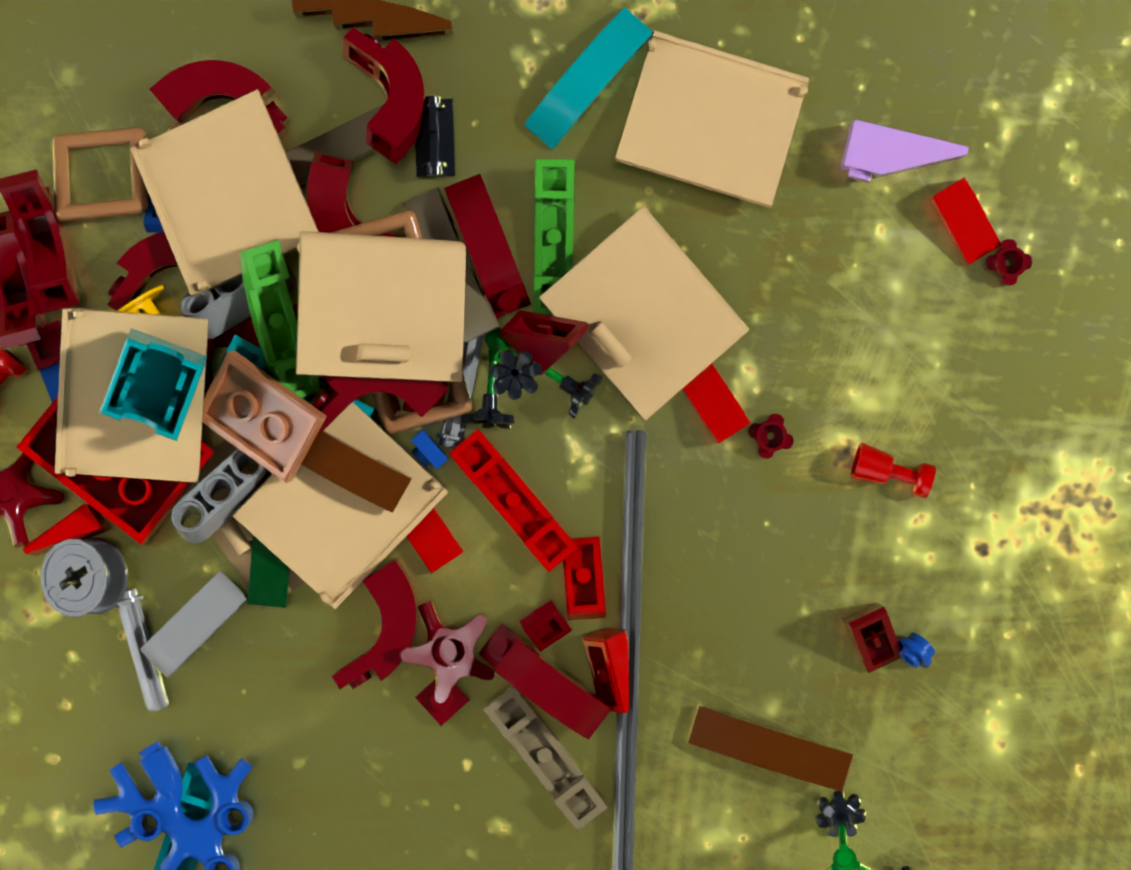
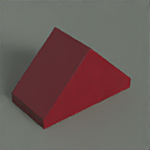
[501,310,588,375]
[842,602,901,673]

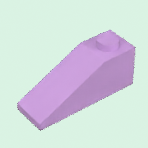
[840,120,969,182]

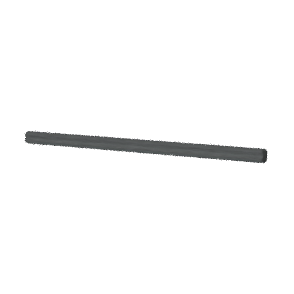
[612,430,647,870]

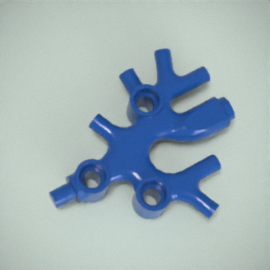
[93,741,254,870]

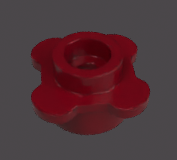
[986,239,1033,286]
[748,414,794,459]

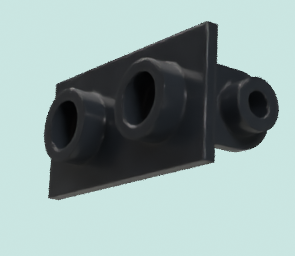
[415,96,455,177]

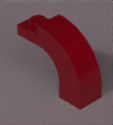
[342,27,424,165]
[149,60,289,139]
[307,152,406,238]
[0,169,79,314]
[444,174,531,318]
[0,211,46,349]
[107,232,179,311]
[308,376,449,432]
[331,558,419,690]
[478,623,612,740]

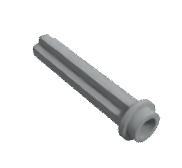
[436,335,484,448]
[115,588,169,711]

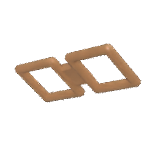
[52,122,187,221]
[330,210,472,434]

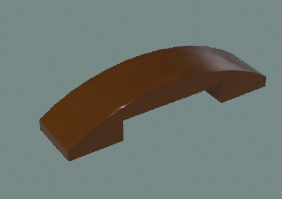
[301,430,412,513]

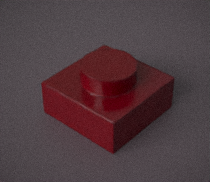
[27,320,62,371]
[519,600,572,652]
[415,679,470,726]

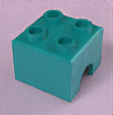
[99,328,208,441]

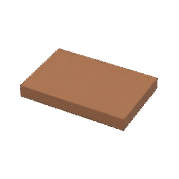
[203,350,327,483]

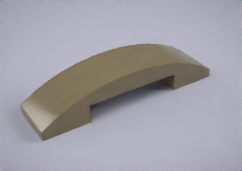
[403,187,500,344]
[483,686,608,831]

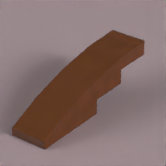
[292,0,453,42]
[688,706,855,792]

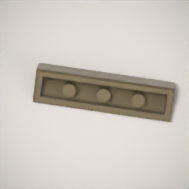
[285,103,385,188]

